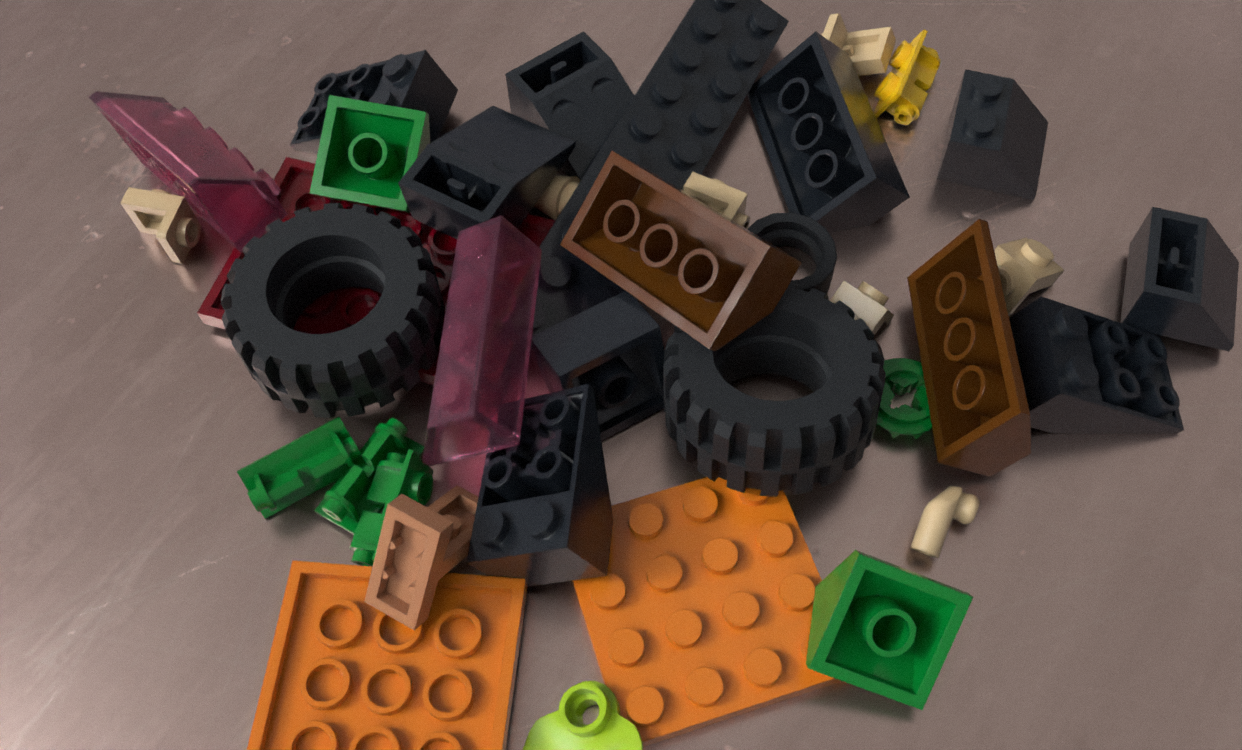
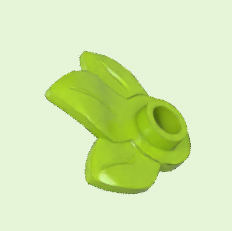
[523,681,643,750]

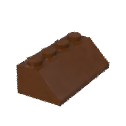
[560,151,802,351]
[907,219,1031,477]

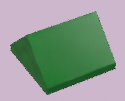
[309,95,430,213]
[806,550,973,710]

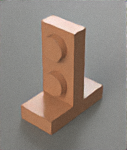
[364,485,478,631]

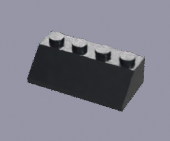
[747,31,910,233]

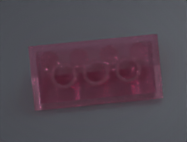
[89,91,288,253]
[423,215,542,466]

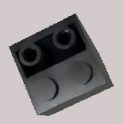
[1120,207,1239,351]

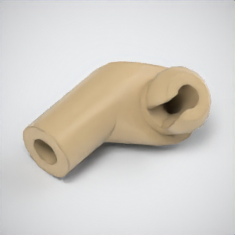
[910,486,980,558]

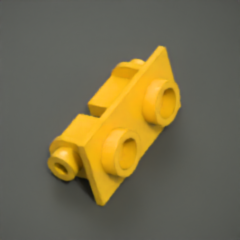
[874,29,940,125]

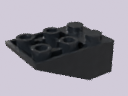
[505,31,634,181]
[290,50,458,154]
[398,106,576,258]
[1009,296,1184,433]
[467,384,613,586]

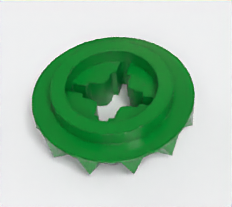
[876,358,933,439]

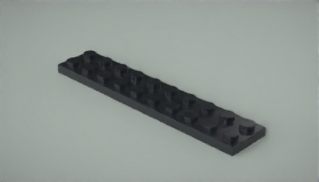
[487,0,789,361]

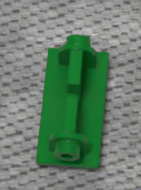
[237,416,362,519]
[314,418,427,535]
[349,449,434,567]

